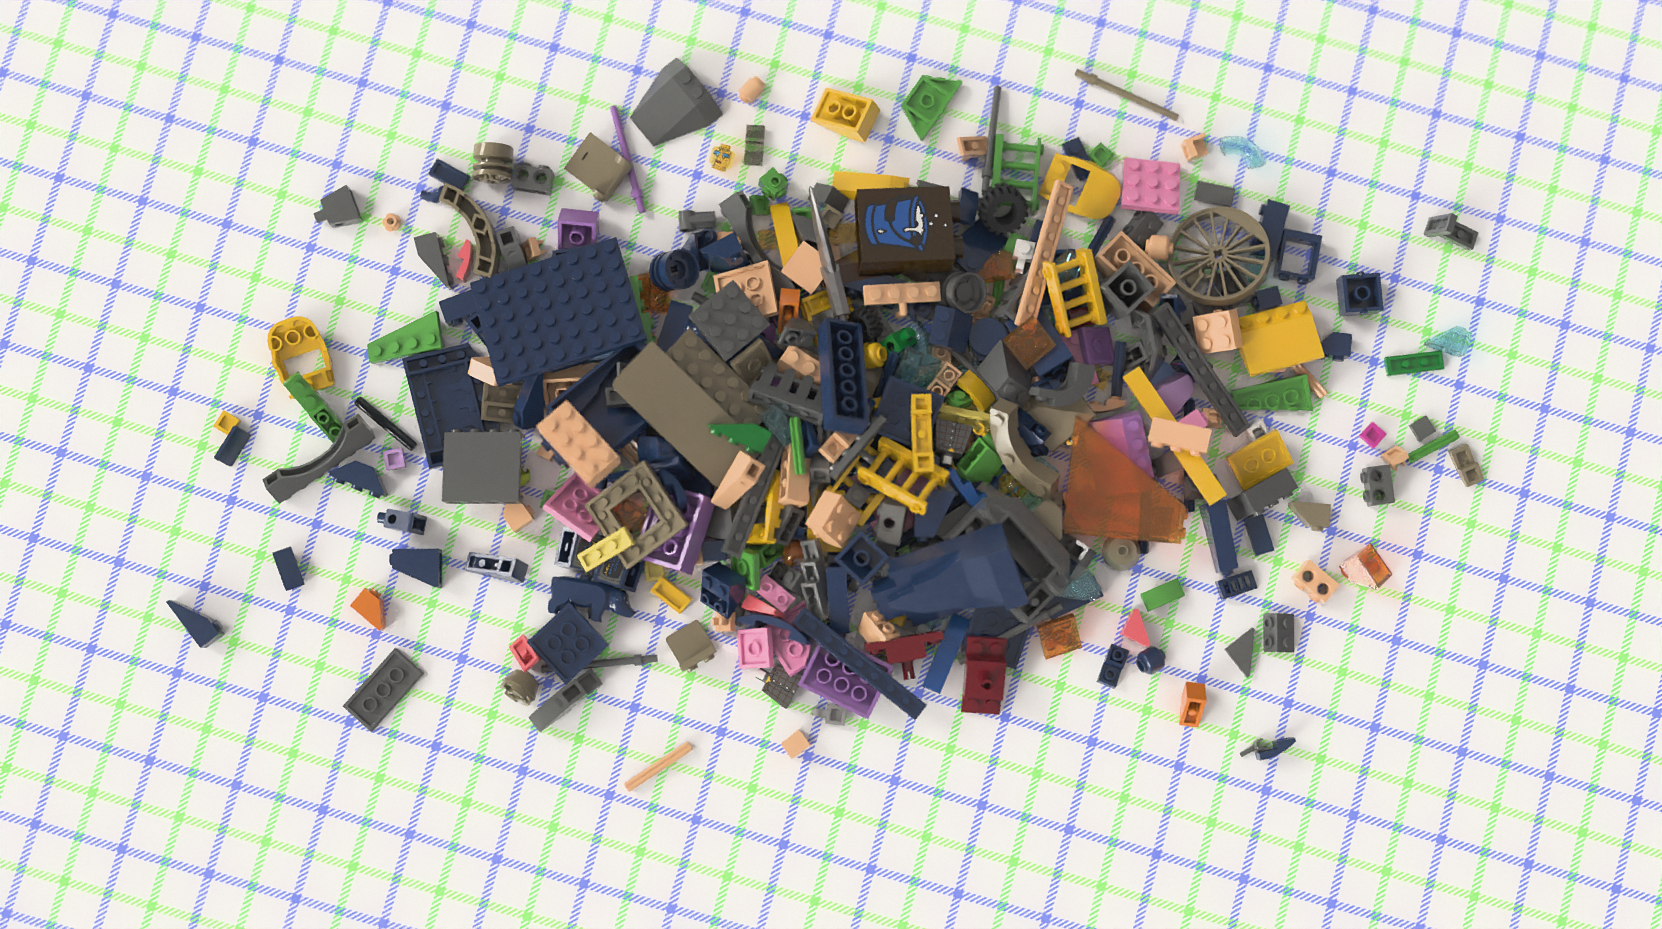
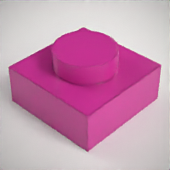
[1358,421,1387,449]

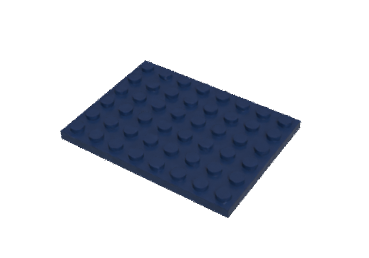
[470,237,648,387]

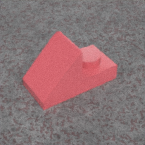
[509,634,541,672]

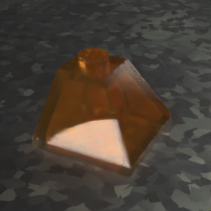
[1339,543,1393,590]

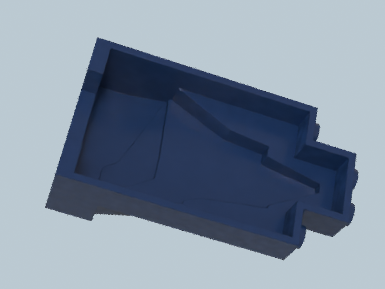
[540,342,654,469]
[870,522,1029,627]

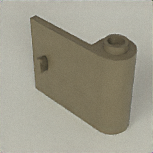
[564,132,634,203]

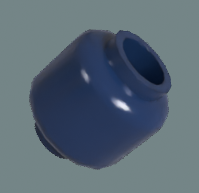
[1136,646,1166,675]

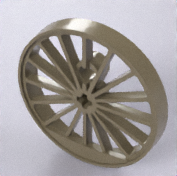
[1167,206,1272,306]

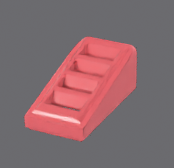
[741,594,785,619]

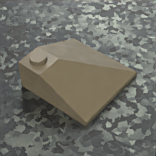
[1019,373,1096,453]

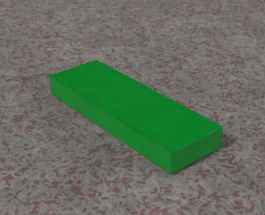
[1384,350,1445,377]

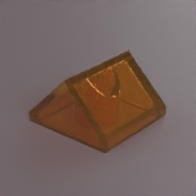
[638,272,670,314]
[613,497,648,535]

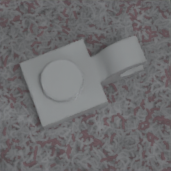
[812,704,847,726]

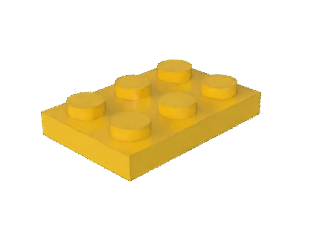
[1225,429,1294,491]

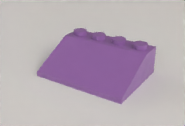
[1082,410,1156,497]
[640,490,715,575]
[798,644,894,720]

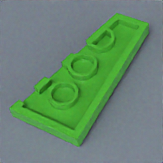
[367,311,444,364]
[1230,373,1313,411]

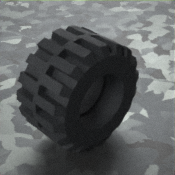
[977,183,1029,236]

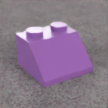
[558,208,599,250]

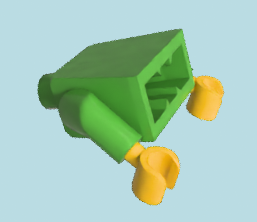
[943,422,1003,483]

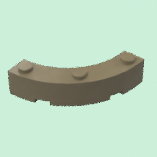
[439,183,500,278]
[990,398,1061,501]

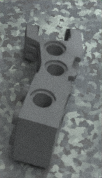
[847,496,908,604]

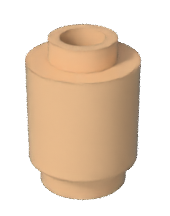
[738,76,766,104]

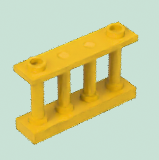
[1042,248,1107,338]
[857,436,950,516]
[823,439,906,528]

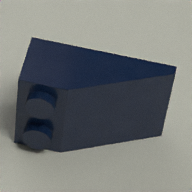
[953,218,1008,274]

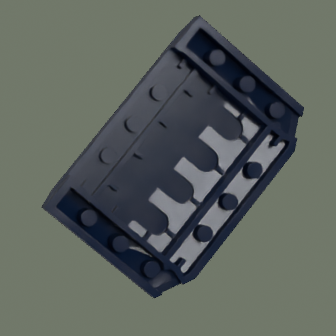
[402,343,500,470]

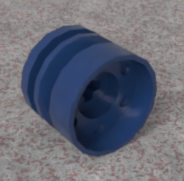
[649,249,700,292]

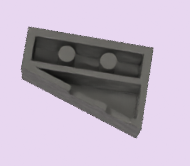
[1226,468,1299,521]

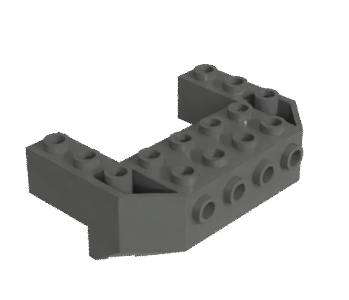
[943,497,1070,623]

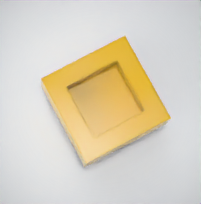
[213,410,242,435]

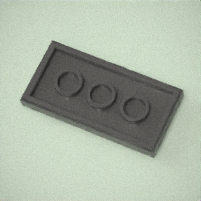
[342,648,425,732]

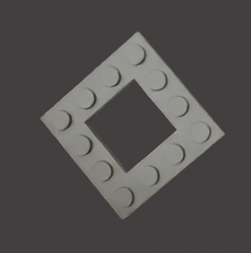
[584,460,689,569]

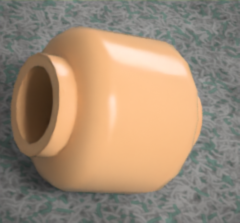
[1145,235,1174,260]

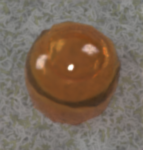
[781,539,804,567]

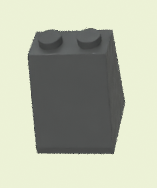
[1099,260,1156,320]
[976,340,1032,408]

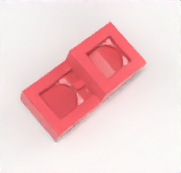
[456,239,474,283]

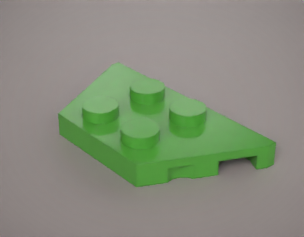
[901,75,963,142]

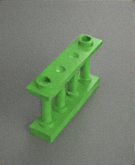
[991,134,1044,216]

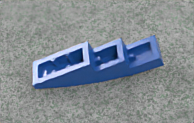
[944,467,987,508]
[922,613,970,694]

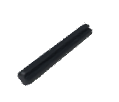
[354,397,417,451]

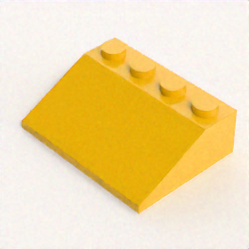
[1237,300,1324,377]

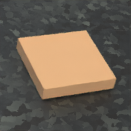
[781,241,823,295]

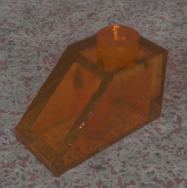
[978,250,1016,283]

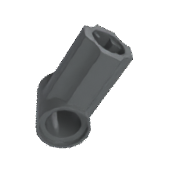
[678,210,716,232]

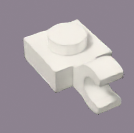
[1012,239,1036,274]

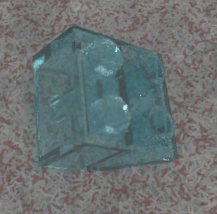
[893,346,942,389]

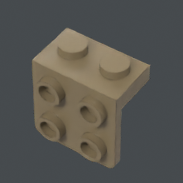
[666,620,717,673]

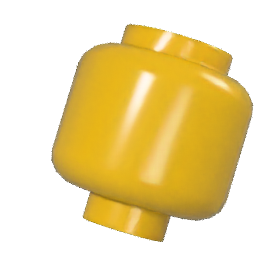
[863,342,887,369]

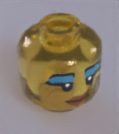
[709,143,736,172]
[998,472,1026,498]

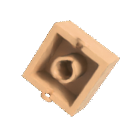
[1193,309,1243,354]
[805,491,862,548]

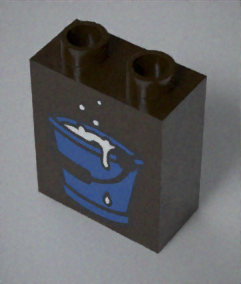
[854,186,964,276]

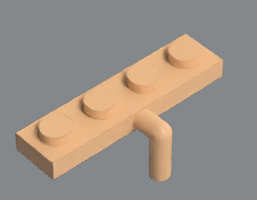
[863,282,941,319]

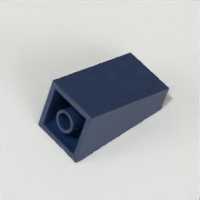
[1005,306,1076,380]

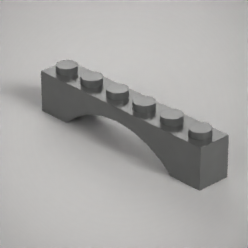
[719,191,802,302]
[262,414,376,504]

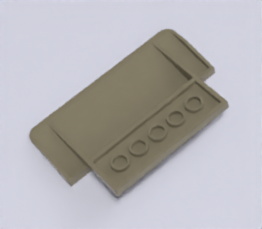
[613,328,772,488]

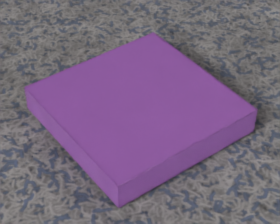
[1077,327,1115,366]

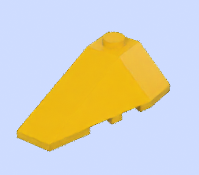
[832,171,910,201]

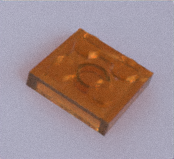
[1002,315,1056,370]
[1036,613,1082,660]

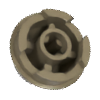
[1102,533,1141,571]
[499,669,539,707]

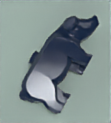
[548,575,637,622]

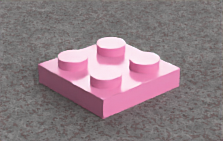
[737,628,774,669]

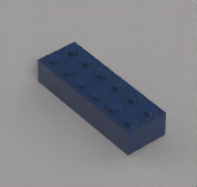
[817,317,870,435]

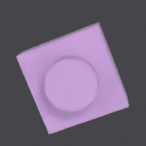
[383,448,406,471]

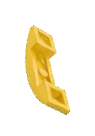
[769,202,798,268]
[911,394,934,473]

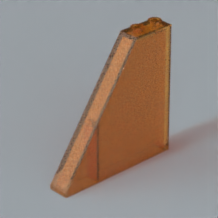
[1063,415,1188,544]

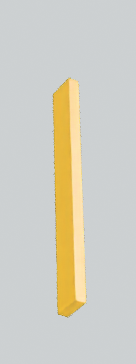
[1123,367,1227,506]

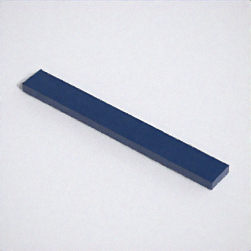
[792,607,927,720]

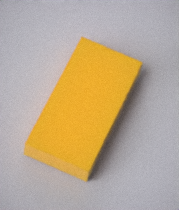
[650,575,693,614]

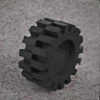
[848,305,883,343]

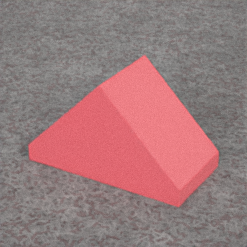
[1120,608,1151,647]

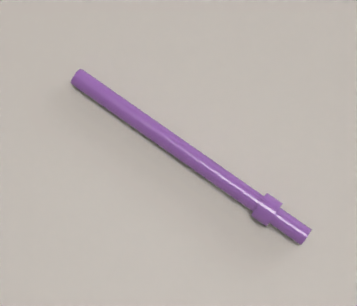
[609,105,646,214]

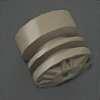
[472,142,514,184]

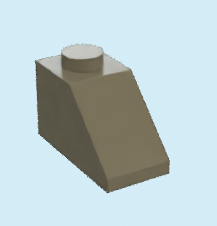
[1032,498,1062,541]
[1288,501,1331,532]

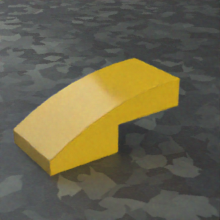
[956,370,996,412]

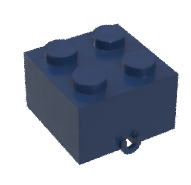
[1336,271,1384,317]

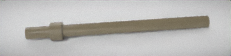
[1074,69,1179,121]

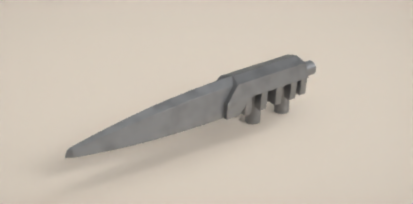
[809,186,850,321]

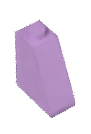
[1153,372,1194,417]

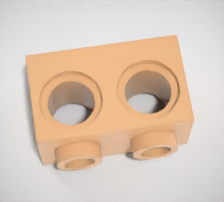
[1291,560,1340,603]

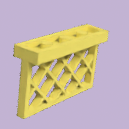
[927,382,997,434]

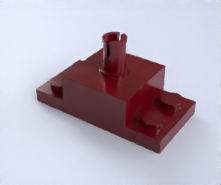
[864,630,944,680]
[961,635,1007,715]

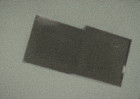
[744,125,765,166]

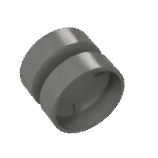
[938,271,987,313]

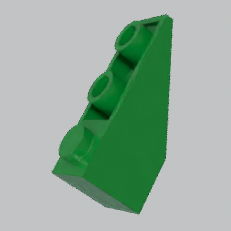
[707,423,772,455]

